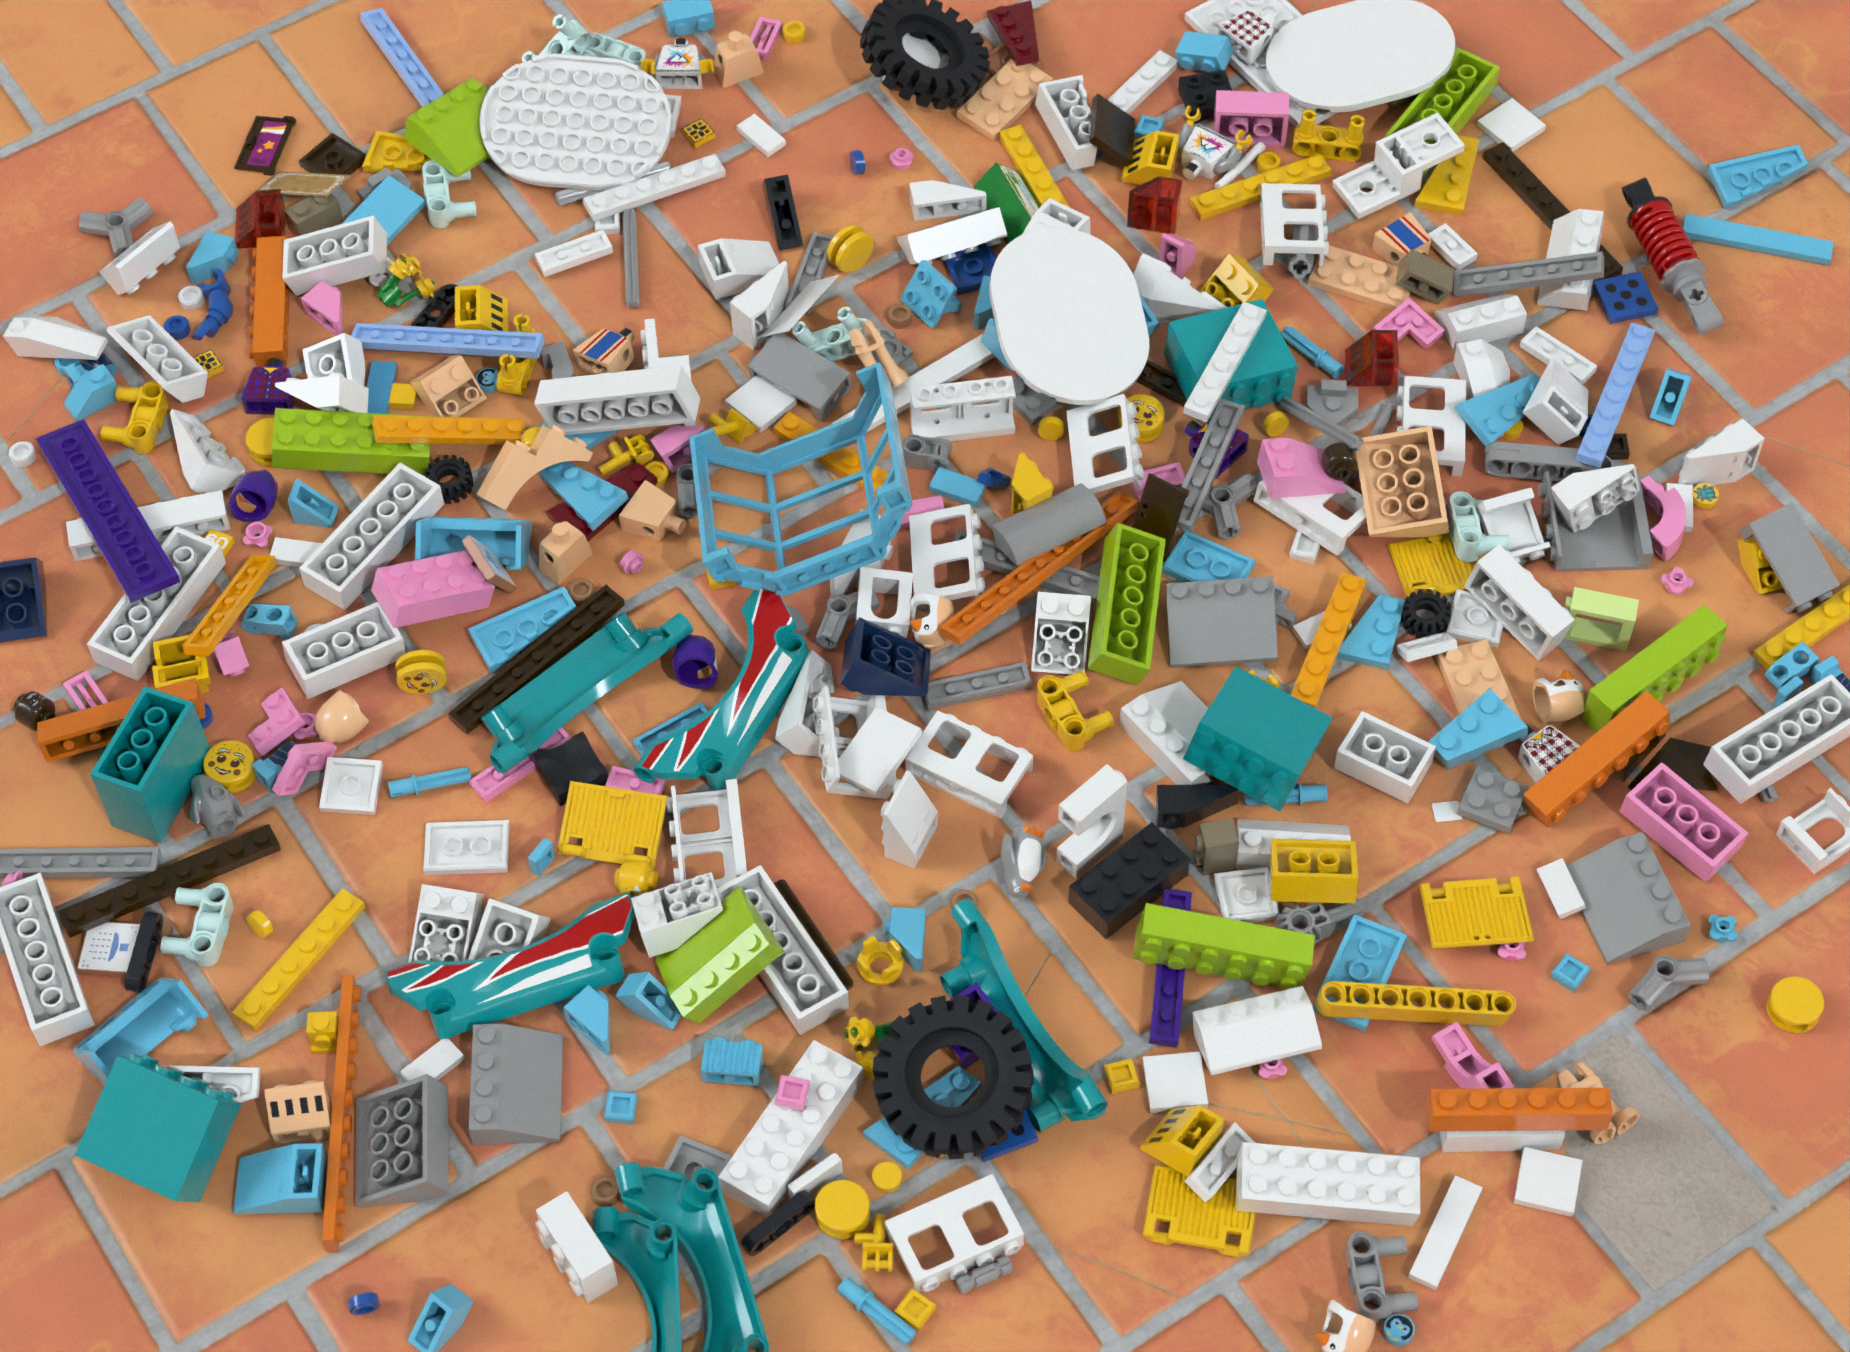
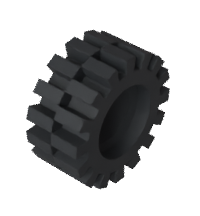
[425,455,474,504]
[1401,589,1451,639]

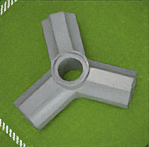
[79,197,153,258]
[1202,473,1258,540]

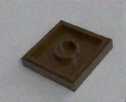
[299,133,367,175]

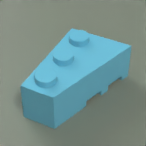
[1428,688,1528,770]

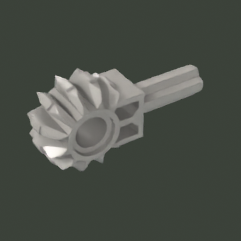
[1276,898,1364,946]

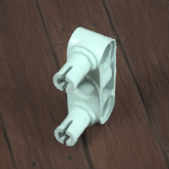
[522,14,592,62]
[581,33,647,73]
[422,160,477,229]
[792,306,868,361]
[1447,491,1510,562]
[160,883,234,967]

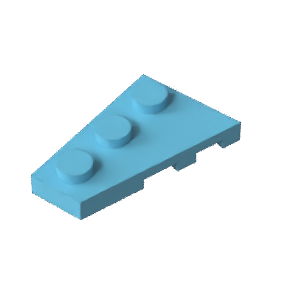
[1337,594,1405,670]

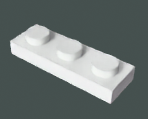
[535,230,613,277]
[1520,326,1597,385]
[1184,1122,1255,1202]

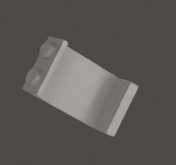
[748,333,853,422]
[1739,503,1840,614]

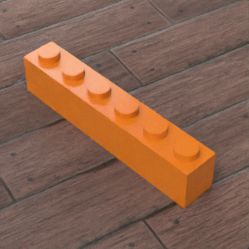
[248,236,290,367]
[37,678,206,763]
[1523,691,1670,827]
[1427,1088,1613,1131]

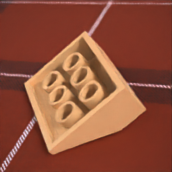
[1355,426,1449,537]

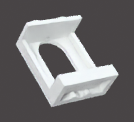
[855,567,913,638]
[1776,788,1850,874]

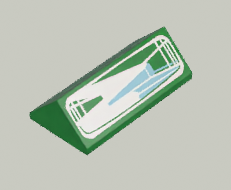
[974,162,1040,245]

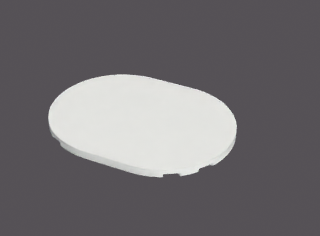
[1266,0,1455,113]
[480,54,672,191]
[989,227,1149,405]

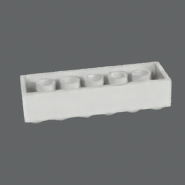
[534,365,700,435]
[299,463,444,610]
[87,527,226,681]
[1703,674,1850,804]
[717,865,849,1035]
[0,873,95,1046]
[718,1040,864,1218]
[1236,1142,1420,1226]

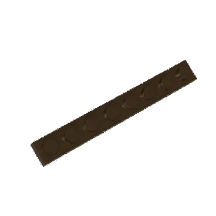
[1483,142,1623,280]
[448,585,625,735]
[58,824,281,938]

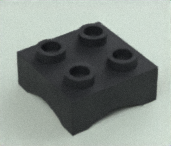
[1178,70,1232,124]
[534,731,608,806]

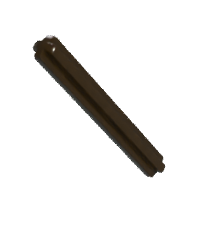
[774,879,853,990]

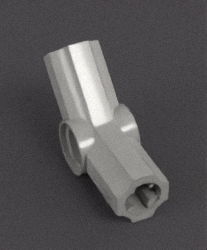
[1287,224,1315,278]
[676,462,723,519]
[815,588,879,650]
[1628,955,1709,1011]

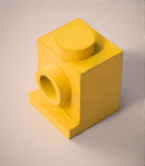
[306,1011,339,1054]

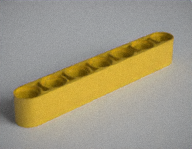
[1315,981,1516,1026]

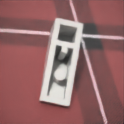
[909,180,986,221]

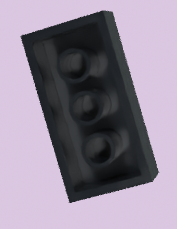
[1068,822,1190,939]

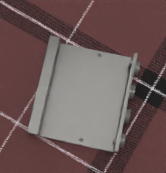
[1538,469,1654,572]

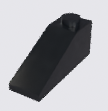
[762,174,803,251]
[1156,785,1240,829]

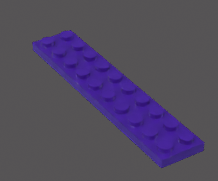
[36,419,180,603]

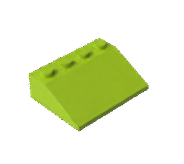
[404,77,490,177]
[655,886,784,1024]

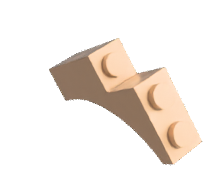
[477,425,593,511]

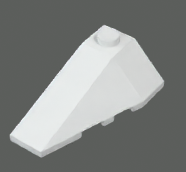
[1133,253,1227,320]
[3,316,108,360]
[303,333,365,386]
[1454,339,1510,437]
[170,409,247,493]
[775,650,840,756]
[161,1065,261,1103]

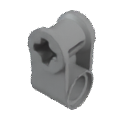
[902,435,952,472]

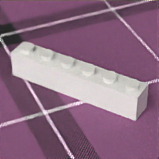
[66,490,231,562]

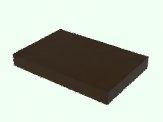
[1089,94,1135,167]

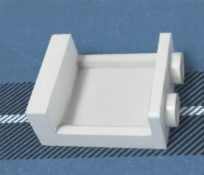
[1476,488,1551,563]

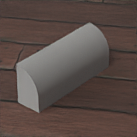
[992,483,1106,566]

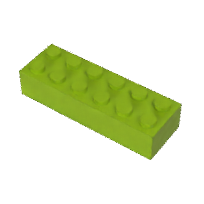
[1385,47,1500,175]
[272,408,431,476]
[1088,523,1166,685]
[1581,604,1728,733]
[1132,903,1315,990]

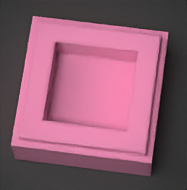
[775,1075,810,1111]

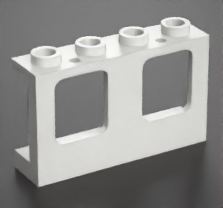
[1260,183,1329,267]
[910,376,1016,441]
[1396,376,1466,477]
[1067,394,1144,494]
[1254,480,1367,556]
[909,504,986,613]
[813,686,897,800]
[905,710,1033,818]
[667,779,747,888]
[885,1174,1024,1292]

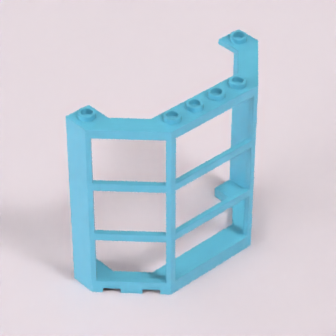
[689,362,912,596]

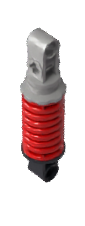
[1622,177,1724,336]

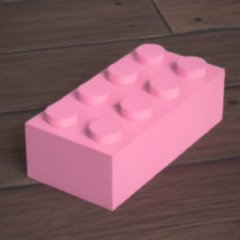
[371,550,495,628]
[1619,762,1748,883]

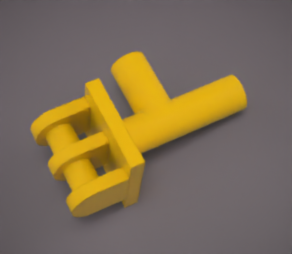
[708,408,756,444]
[598,434,655,475]
[855,1214,893,1272]

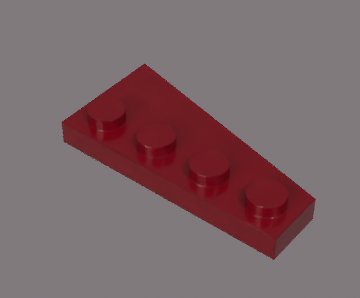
[987,0,1039,66]
[546,463,658,542]

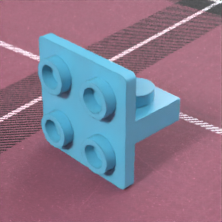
[900,260,963,328]

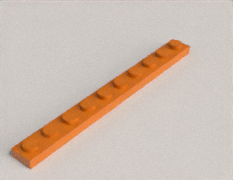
[939,491,1139,645]
[322,974,362,1253]

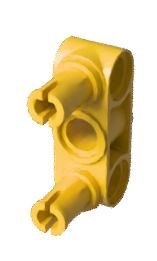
[1292,109,1365,162]
[496,314,537,396]
[101,381,169,454]
[1037,670,1114,751]

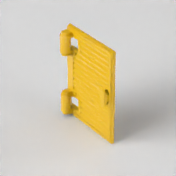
[1387,533,1488,597]
[557,781,668,870]
[1419,877,1534,949]
[1142,1165,1256,1258]

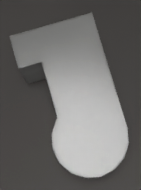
[540,341,574,379]

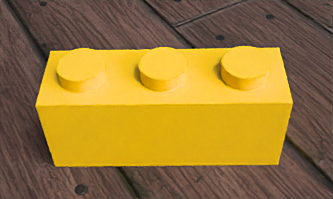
[1270,839,1358,904]

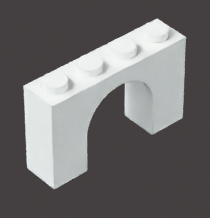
[1056,764,1127,879]

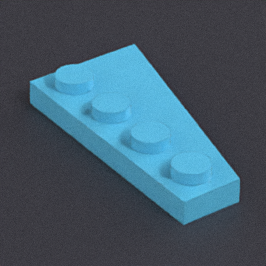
[1707,144,1808,209]
[1454,373,1540,447]
[538,461,629,531]
[468,587,576,673]
[863,1066,981,1170]

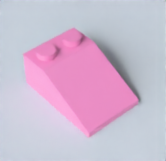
[1257,438,1346,499]

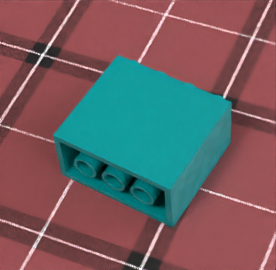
[1164,299,1298,422]
[1183,666,1333,812]
[90,686,210,843]
[75,1053,242,1202]

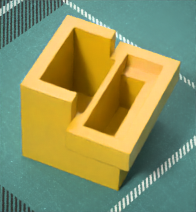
[152,634,211,693]

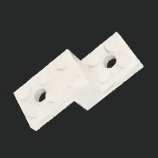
[1332,113,1465,219]
[640,319,696,426]

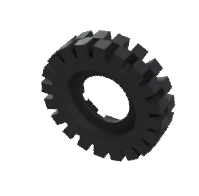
[860,0,990,110]
[872,995,1034,1159]

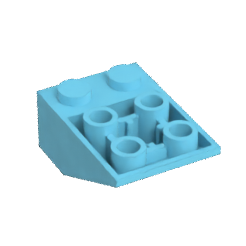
[234,1143,328,1214]

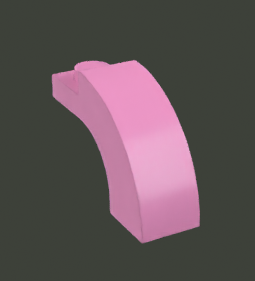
[1641,476,1686,562]
[1431,1022,1514,1089]

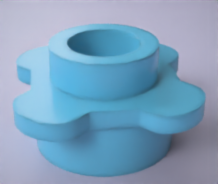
[1708,915,1738,943]

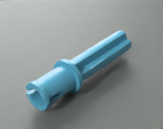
[1281,326,1345,379]
[388,767,471,799]
[1244,783,1327,806]
[837,1276,916,1345]

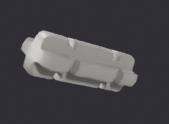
[956,1256,1013,1294]

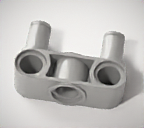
[1345,1231,1418,1323]

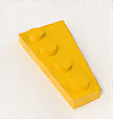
[362,131,432,173]
[1414,135,1479,216]

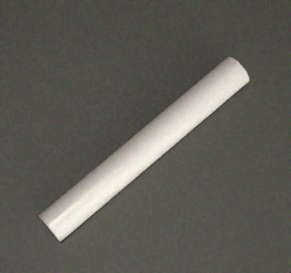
[1214,142,1266,189]

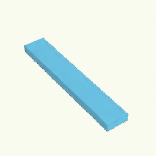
[1683,214,1833,265]

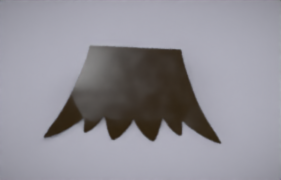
[1623,733,1717,791]

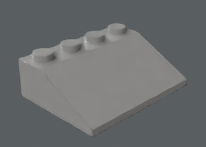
[1167,576,1278,668]
[1567,832,1691,965]
[469,1024,563,1145]
[355,1074,449,1207]

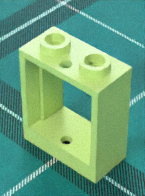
[1564,587,1639,651]

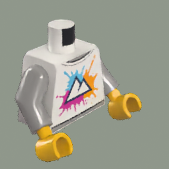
[641,38,715,89]
[1179,106,1253,180]

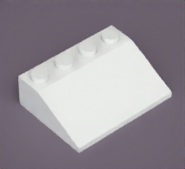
[1119,681,1218,785]

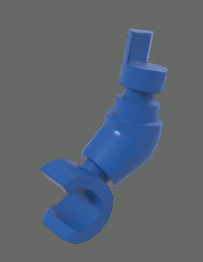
[192,268,233,341]

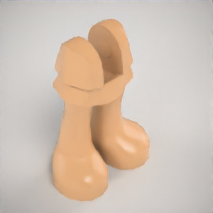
[849,320,909,388]
[1558,1062,1640,1145]

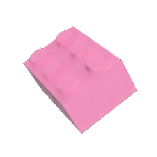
[1213,90,1289,148]

